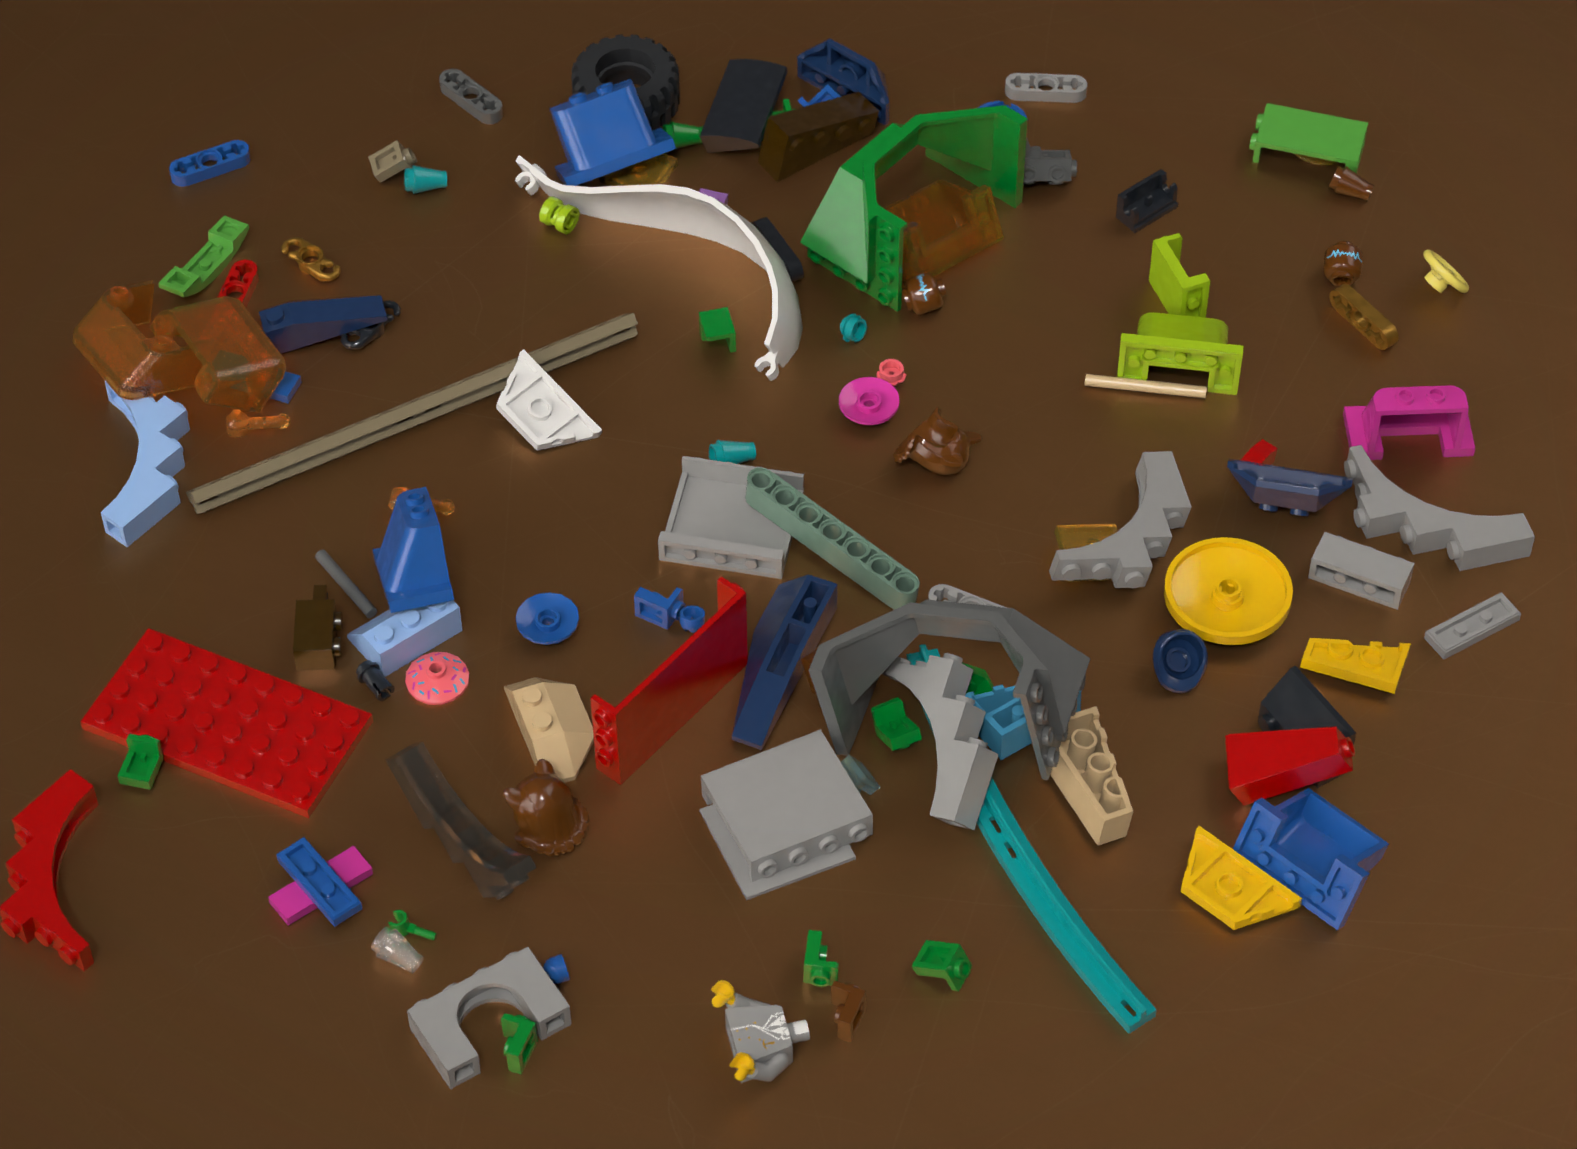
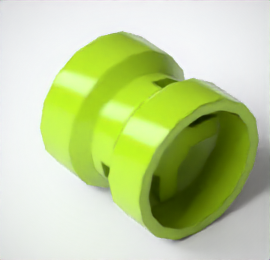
[539,196,580,234]

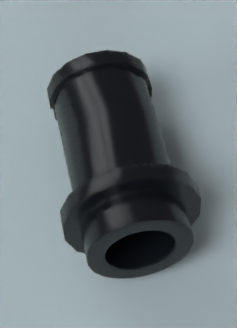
[356,660,395,701]

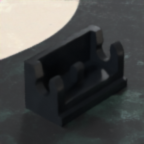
[1116,169,1179,233]

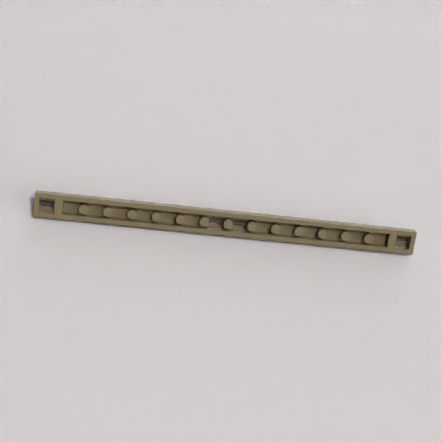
[186,313,638,514]

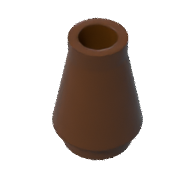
[1329,166,1375,201]

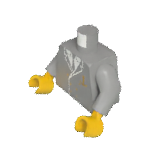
[711,980,810,1083]

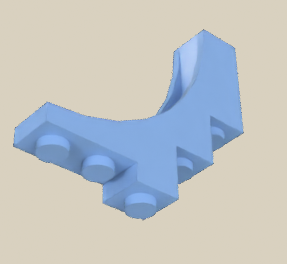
[101,374,190,547]

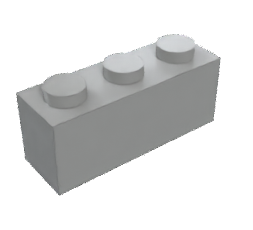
[1308,532,1414,610]

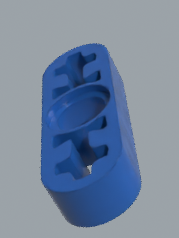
[169,140,251,187]

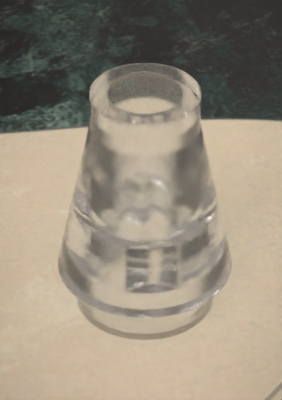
[371,927,424,973]

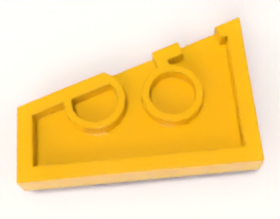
[1300,638,1411,694]

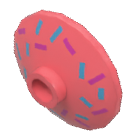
[405,652,469,705]

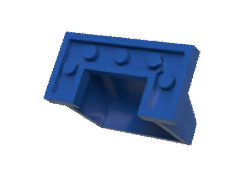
[549,79,676,186]
[372,487,454,613]
[1233,788,1389,930]

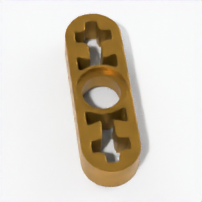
[1330,284,1399,350]

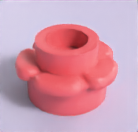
[876,359,906,386]

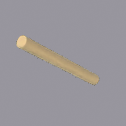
[1085,374,1207,398]

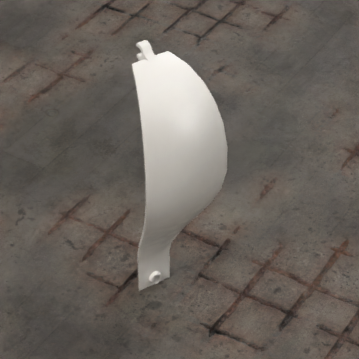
[515,155,803,381]

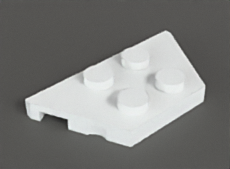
[496,349,602,451]

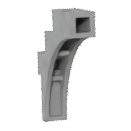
[1344,445,1535,571]
[1049,451,1192,588]
[882,653,999,830]

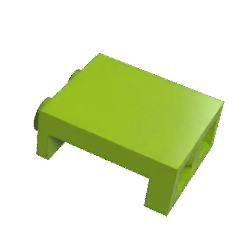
[1149,233,1210,318]

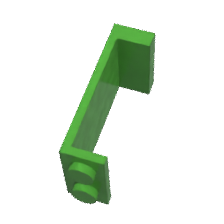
[1249,103,1368,173]

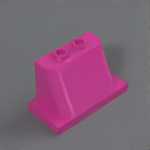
[1343,385,1475,460]

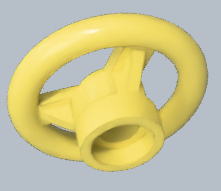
[1423,249,1469,293]

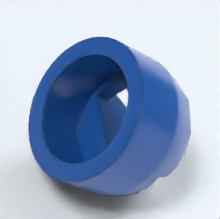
[680,605,705,633]
[543,954,570,984]

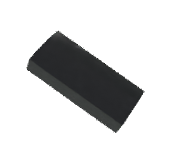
[700,59,788,153]

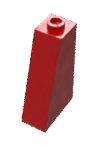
[1225,727,1355,806]

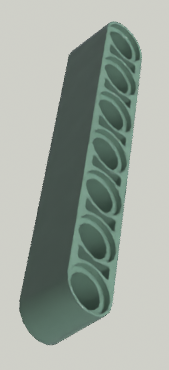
[745,467,920,610]

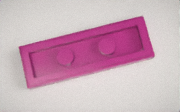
[269,846,373,925]

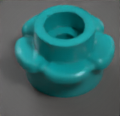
[840,313,867,342]

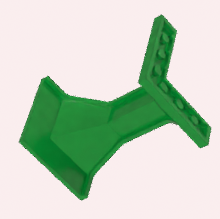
[800,105,1028,312]

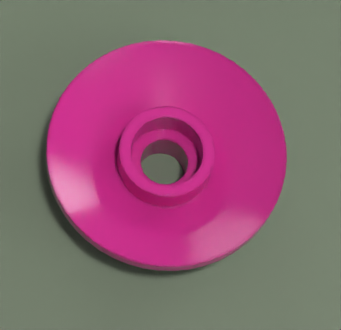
[839,377,900,425]

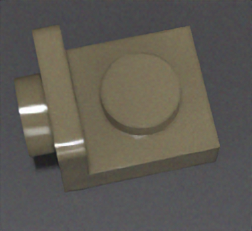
[369,140,417,183]

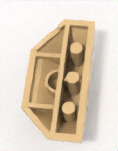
[504,677,594,783]

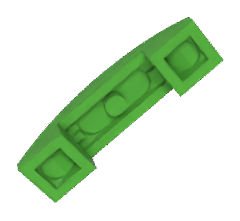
[158,215,249,297]

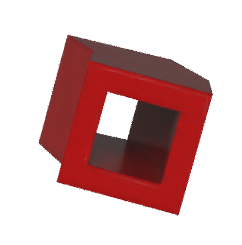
[1241,439,1278,465]

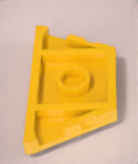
[1181,826,1302,930]

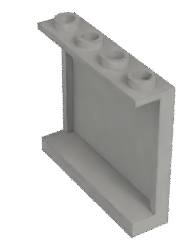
[658,456,804,579]
[701,730,873,882]

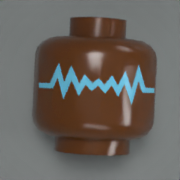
[1324,241,1363,286]
[902,272,947,315]

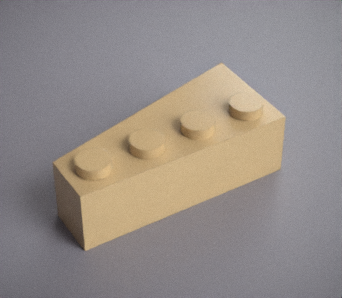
[1033,706,1133,846]

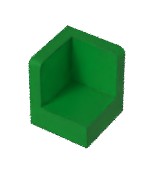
[699,307,736,353]

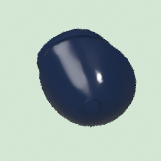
[1153,629,1208,693]

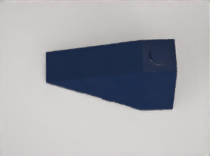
[259,295,388,356]

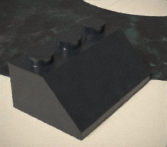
[1258,665,1357,789]

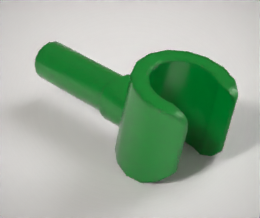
[388,910,437,941]

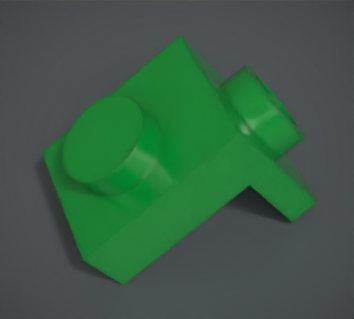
[871,697,922,751]
[117,734,164,790]

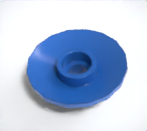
[515,592,579,645]

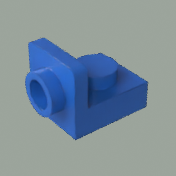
[634,587,686,630]

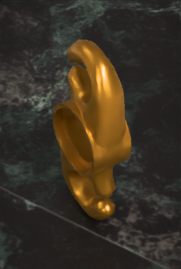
[281,237,341,282]

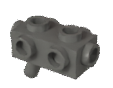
[1023,137,1077,185]

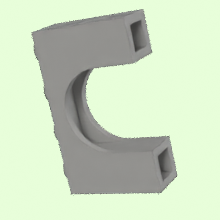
[407,947,571,1089]

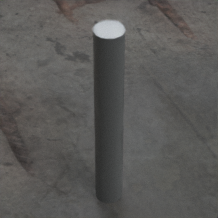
[315,550,377,618]

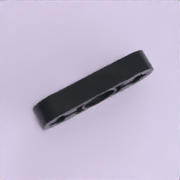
[751,217,804,283]

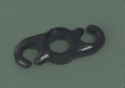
[341,300,401,350]

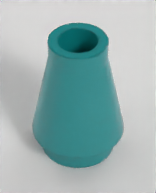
[404,165,447,194]
[709,440,756,464]

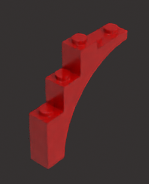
[0,769,99,972]

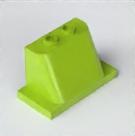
[1117,312,1244,395]

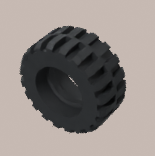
[571,34,680,131]

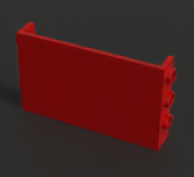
[590,576,748,785]

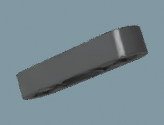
[439,69,503,124]

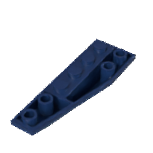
[732,574,838,750]

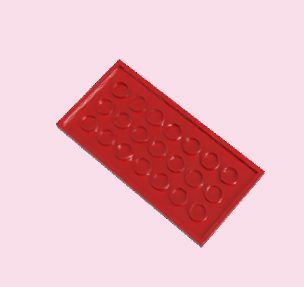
[80,628,373,818]

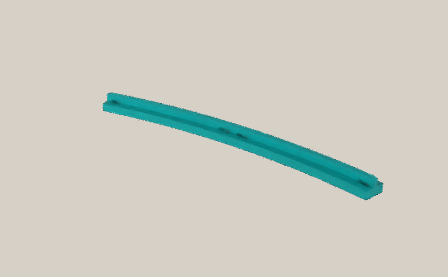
[906,644,1157,1034]

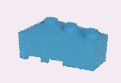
[965,685,1081,760]

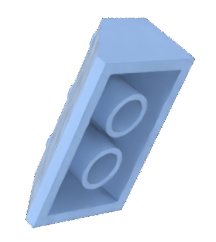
[347,600,462,677]

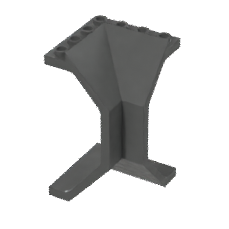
[809,599,1091,780]

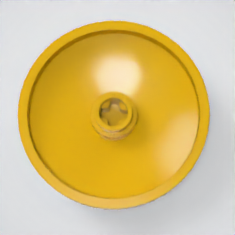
[1164,537,1293,645]

